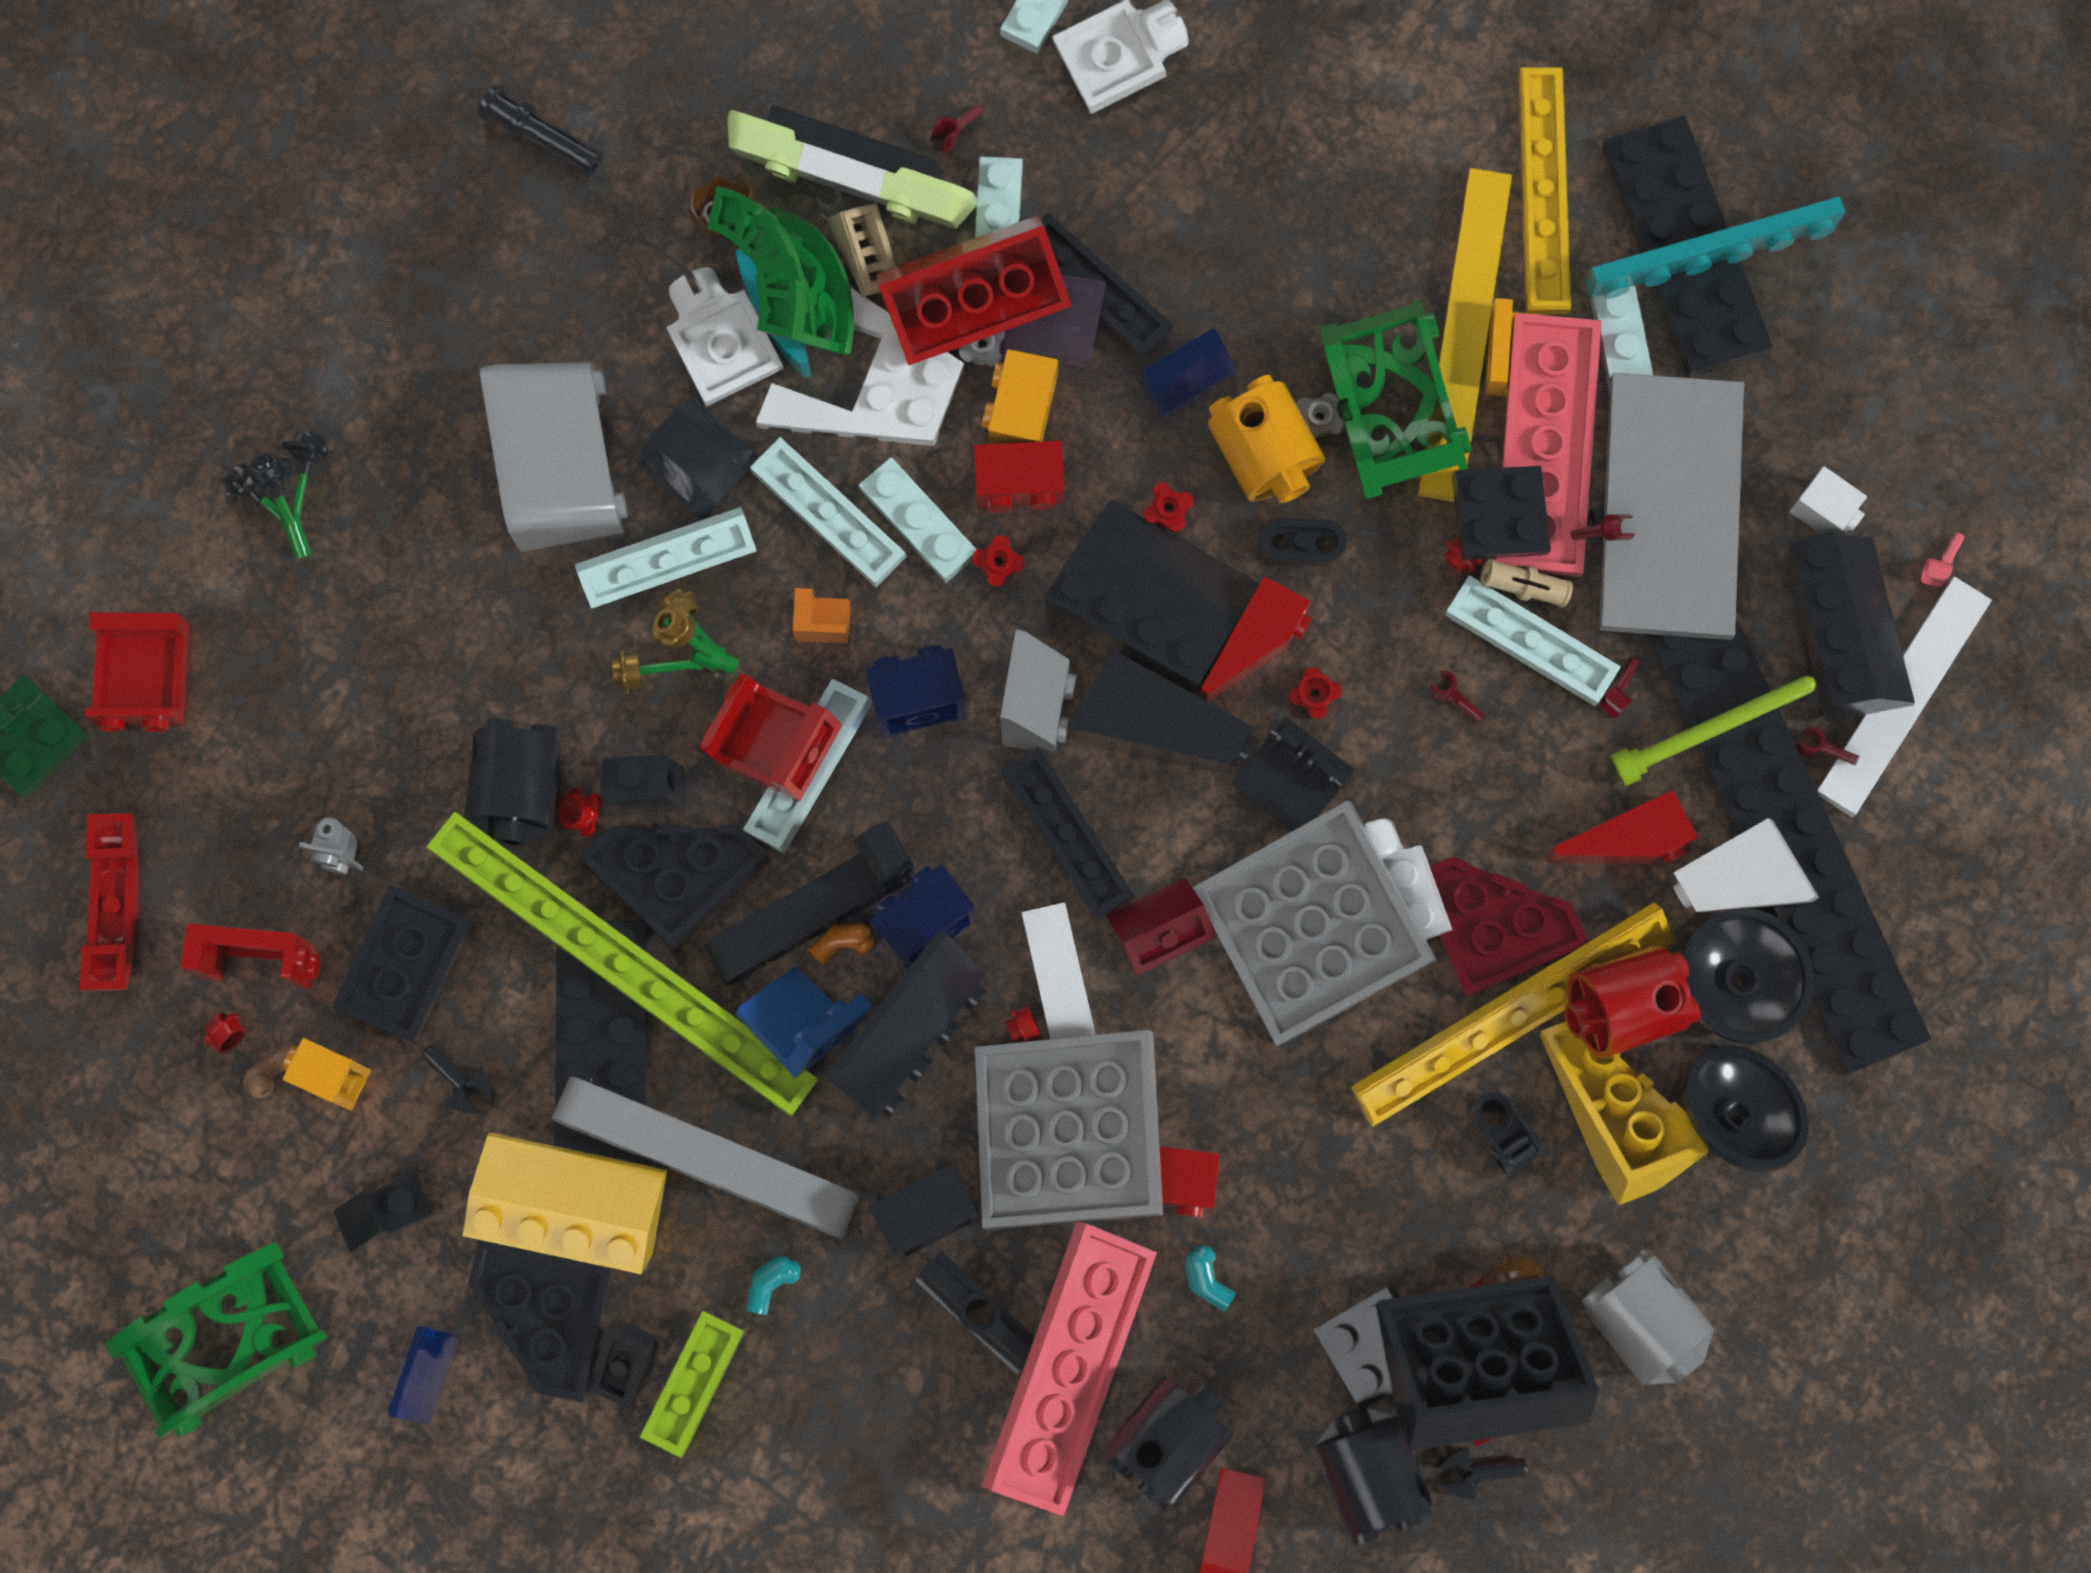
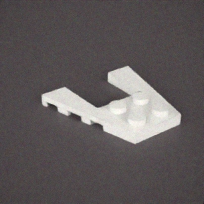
[756,288,964,446]

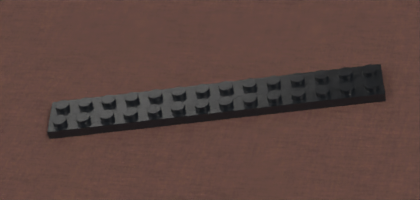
[1589,504,1932,1076]

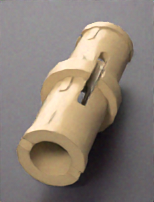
[1480,559,1573,608]

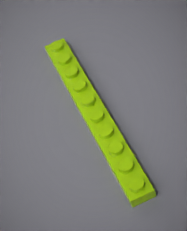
[427,811,819,1117]

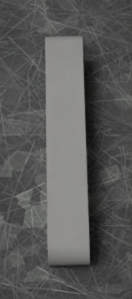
[551,1076,861,1239]

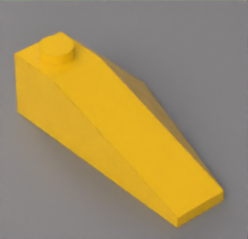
[1540,1021,1709,1206]

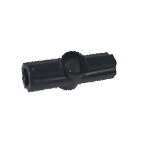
[915,1251,1035,1374]

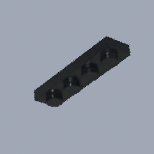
[1041,212,1173,360]
[1001,747,1134,921]

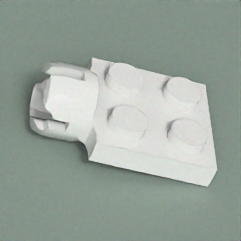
[1052,0,1188,114]
[666,267,783,407]
[1364,818,1452,940]

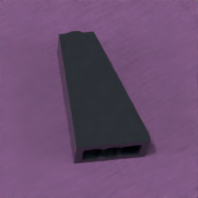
[1069,650,1255,773]

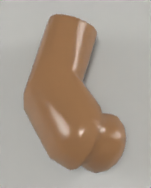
[243,1040,296,1098]

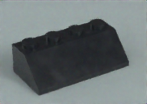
[1785,532,1915,722]

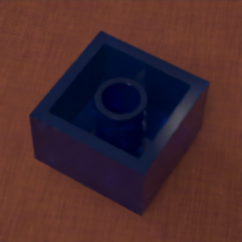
[865,645,968,739]
[869,864,977,972]

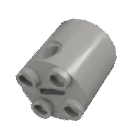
[1581,1250,1714,1385]

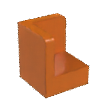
[793,588,851,644]

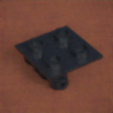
[1231,716,1355,832]

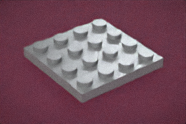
[1193,801,1436,1046]
[975,1030,1163,1230]

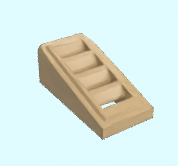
[828,203,897,297]

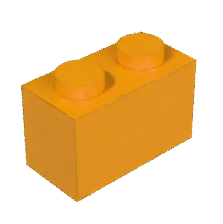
[982,349,1058,444]
[282,1038,371,1111]

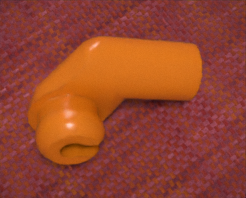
[808,922,876,965]

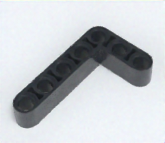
[704,821,916,986]

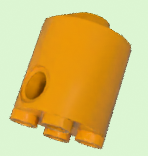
[1208,375,1325,504]

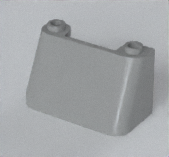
[480,362,628,552]

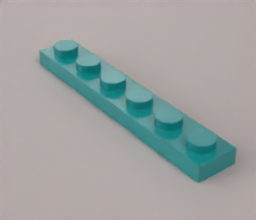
[1585,196,1845,299]

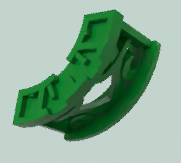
[707,186,854,355]
[1319,300,1472,499]
[105,1242,327,1439]

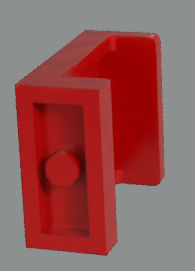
[84,612,190,732]
[699,673,842,802]
[180,923,321,990]

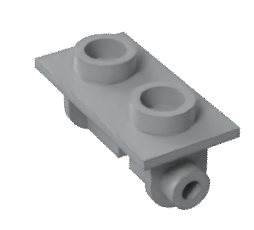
[299,818,363,875]

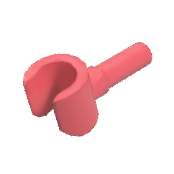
[1920,532,1965,587]

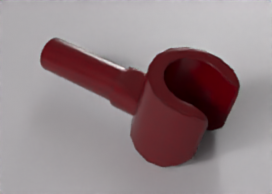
[930,104,983,152]
[1571,514,1635,541]
[1600,657,1639,719]
[1431,670,1485,723]
[1796,726,1860,766]

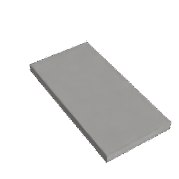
[1599,373,1744,640]

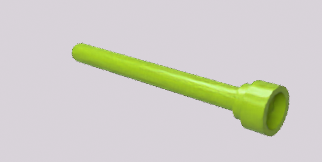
[1610,676,1816,787]

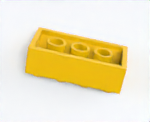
[462,1132,667,1274]

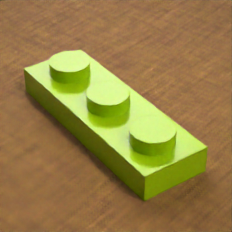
[640,1311,745,1458]

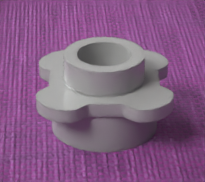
[959,331,1006,367]
[1297,393,1344,438]

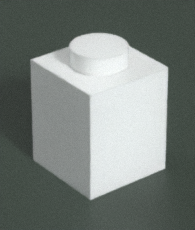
[1790,466,1868,535]

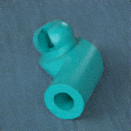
[1184,1245,1236,1312]
[745,1256,801,1315]

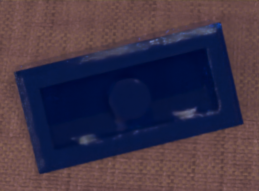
[1141,328,1237,416]
[387,1325,458,1424]

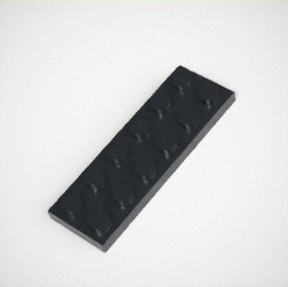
[1602,115,1773,377]
[555,919,648,1166]

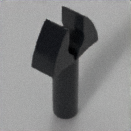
[421,1045,494,1115]
[1438,1447,1528,1499]

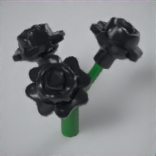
[223,431,335,559]

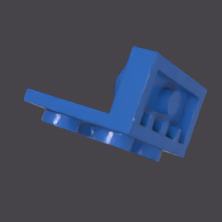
[736,966,873,1078]

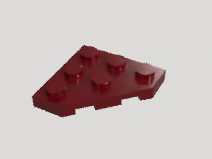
[1430,856,1589,998]

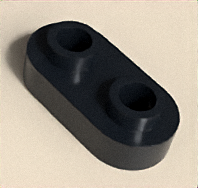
[1258,518,1347,566]

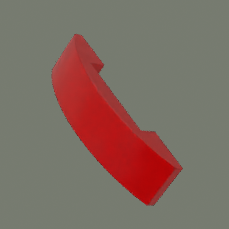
[79,813,139,992]

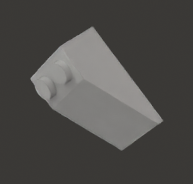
[1000,630,1077,755]

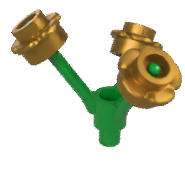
[611,589,739,694]

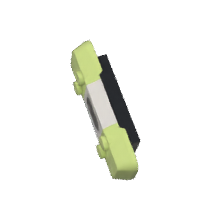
[727,104,978,229]

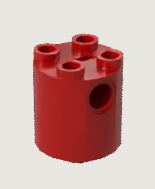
[1564,944,1701,1059]

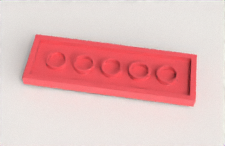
[1494,313,1602,577]
[981,1221,1157,1516]

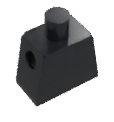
[600,755,686,816]

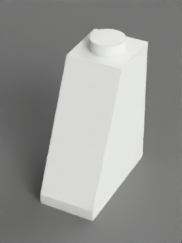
[1673,818,1819,913]

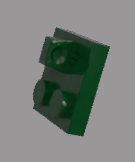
[0,674,90,799]

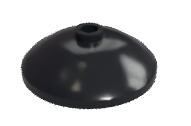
[1682,909,1814,1044]
[1683,1045,1809,1173]

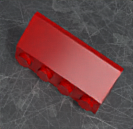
[877,215,1072,366]

